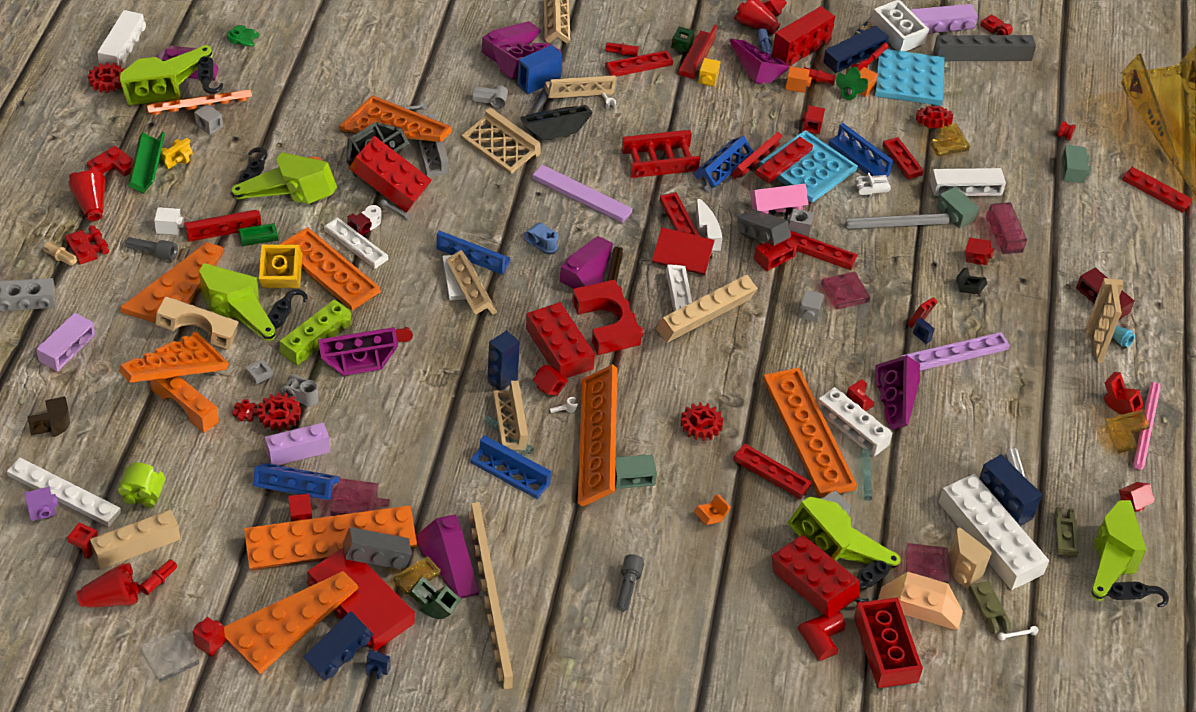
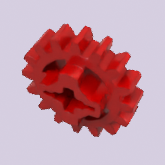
[88,62,125,93]
[916,106,953,129]
[257,392,301,432]
[680,402,724,441]

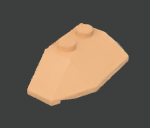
[878,572,963,630]

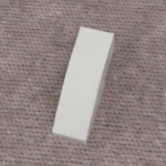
[695,199,722,251]

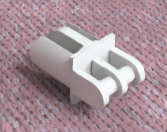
[855,173,891,197]

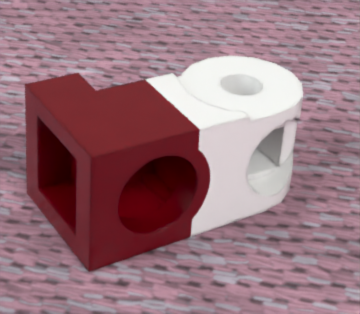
[347,205,381,236]

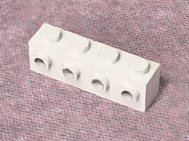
[97,10,146,66]
[930,168,1006,196]
[818,387,893,457]

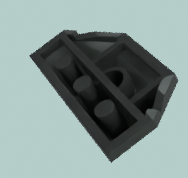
[521,105,592,140]
[346,122,410,177]

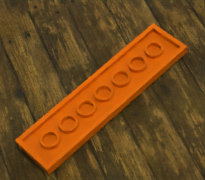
[578,364,617,507]
[763,368,857,498]
[244,505,417,570]

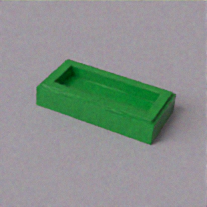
[238,223,278,246]

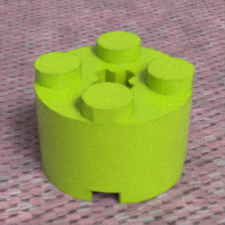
[118,462,166,508]

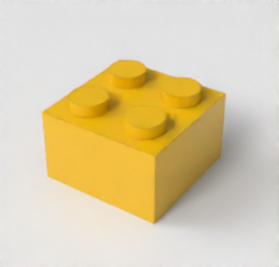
[259,245,302,288]

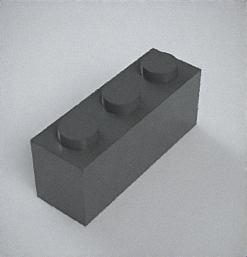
[737,209,791,245]
[343,527,412,570]

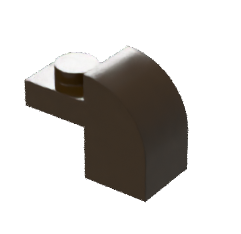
[27,396,70,437]

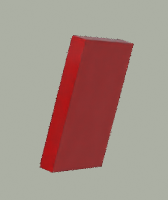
[652,227,714,275]

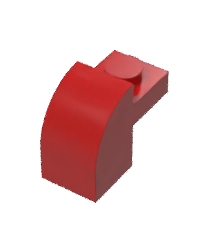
[1103,372,1144,416]

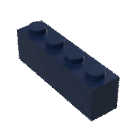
[823,25,889,73]

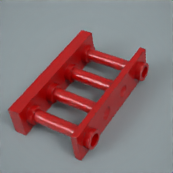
[621,130,701,178]

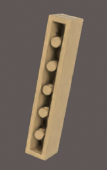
[656,275,758,343]

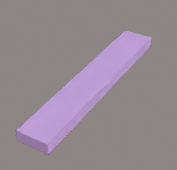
[532,165,632,223]
[901,332,1010,371]

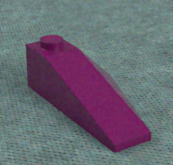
[730,39,789,84]
[875,355,920,430]

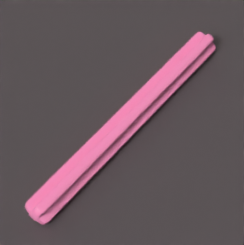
[1133,382,1161,470]

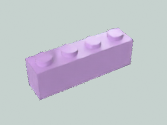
[911,4,978,33]

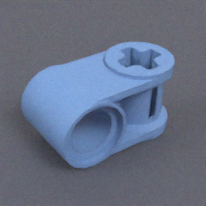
[524,222,559,254]

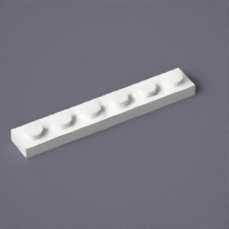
[7,458,121,527]

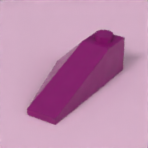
[482,21,541,64]
[493,43,561,79]
[559,236,614,289]
[416,514,479,599]

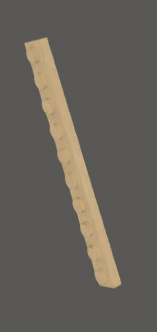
[468,502,513,689]

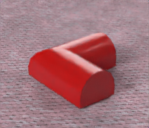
[798,611,846,661]

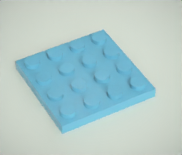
[875,49,945,106]
[759,130,858,203]

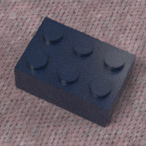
[979,454,1043,526]

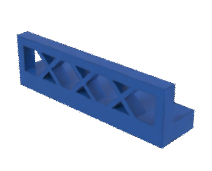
[828,123,893,177]
[693,135,754,188]
[436,230,510,274]
[470,435,552,499]
[253,463,340,500]

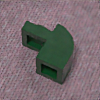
[408,576,461,619]

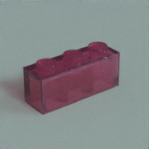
[986,202,1027,254]

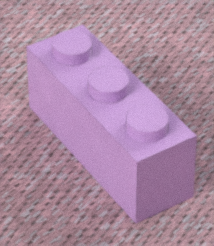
[36,313,95,372]
[265,422,330,465]

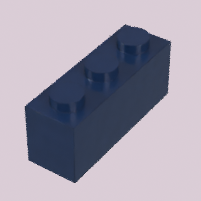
[487,330,520,390]
[303,611,374,681]

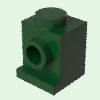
[671,26,694,53]

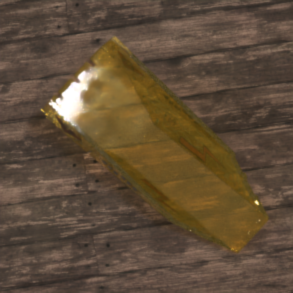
[1121,45,1196,195]

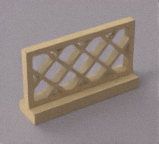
[461,107,541,174]
[1085,278,1123,363]

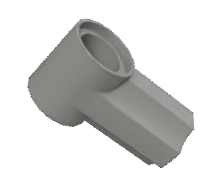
[473,86,508,109]

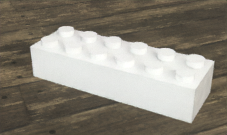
[938,473,1049,590]

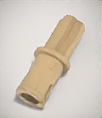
[43,242,77,266]

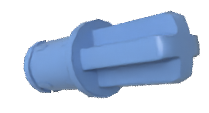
[757,28,772,55]

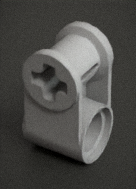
[280,374,319,406]

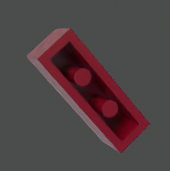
[1076,267,1135,319]

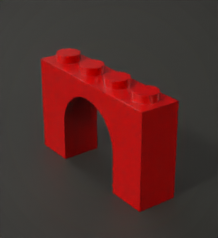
[572,279,643,355]

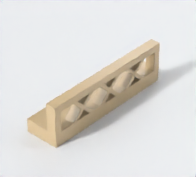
[544,0,570,44]
[544,76,617,98]
[446,250,497,315]
[493,381,528,450]

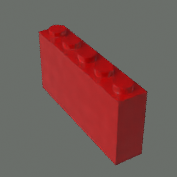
[307,548,415,651]

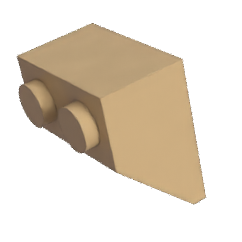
[949,527,992,589]

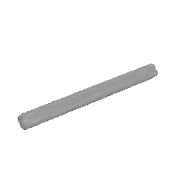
[845,213,949,229]

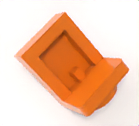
[694,494,731,525]

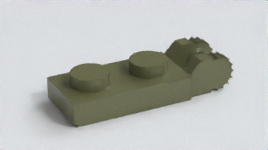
[1055,507,1079,557]
[969,581,1011,634]

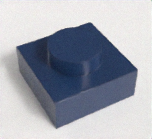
[913,318,935,344]

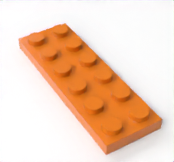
[279,227,381,311]

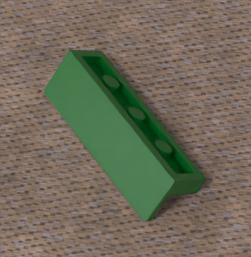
[127,132,165,194]

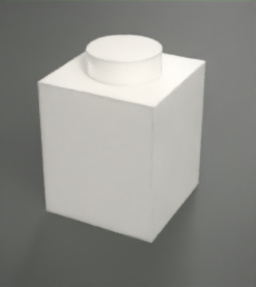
[154,207,184,235]

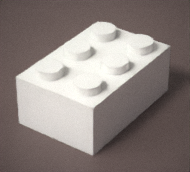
[870,0,929,51]

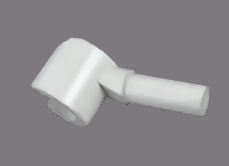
[601,92,616,110]
[550,397,578,413]

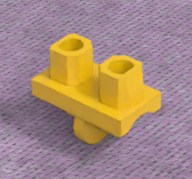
[160,138,193,169]

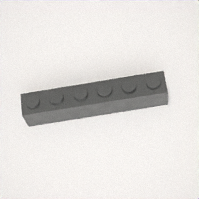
[933,35,1036,61]

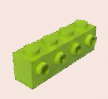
[280,299,351,365]

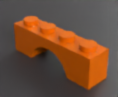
[150,376,219,433]

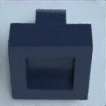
[366,650,390,679]

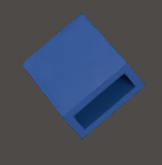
[518,45,563,95]

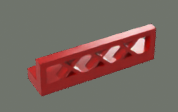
[184,209,261,242]

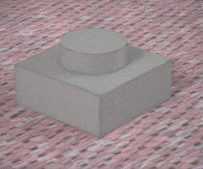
[246,359,273,385]

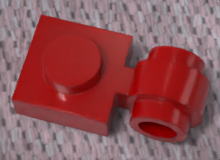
[980,14,1013,35]

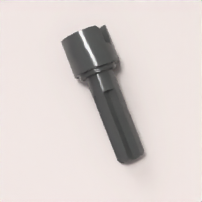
[125,237,178,261]
[616,554,644,612]

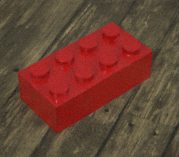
[771,6,835,66]
[349,136,432,213]
[526,302,595,379]
[771,534,860,619]
[854,597,923,688]

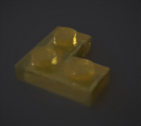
[931,123,970,156]
[1105,409,1150,454]

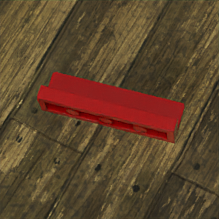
[678,25,717,79]

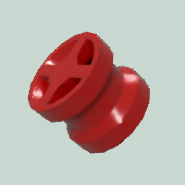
[1057,120,1076,141]

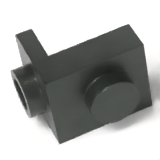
[956,268,988,294]

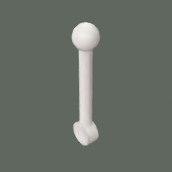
[998,626,1039,641]

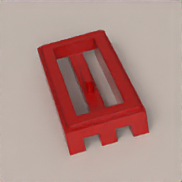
[907,298,938,328]

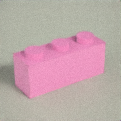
[750,184,808,214]

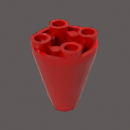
[733,0,781,35]
[68,167,106,221]
[76,563,141,608]

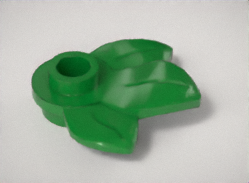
[226,25,259,46]
[836,67,868,100]

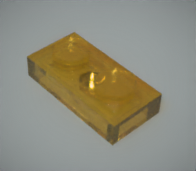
[393,556,440,595]

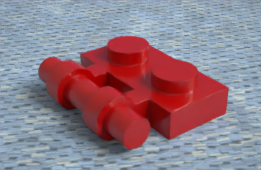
[65,225,109,265]

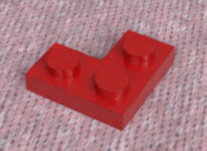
[87,146,134,177]

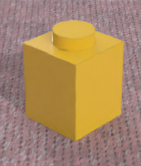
[698,58,721,87]

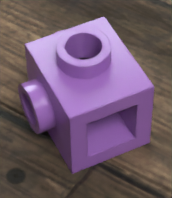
[24,487,58,521]

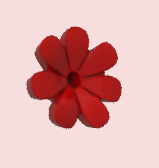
[232,399,258,422]

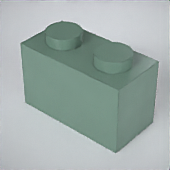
[1062,145,1090,183]
[937,187,979,228]
[615,454,657,489]

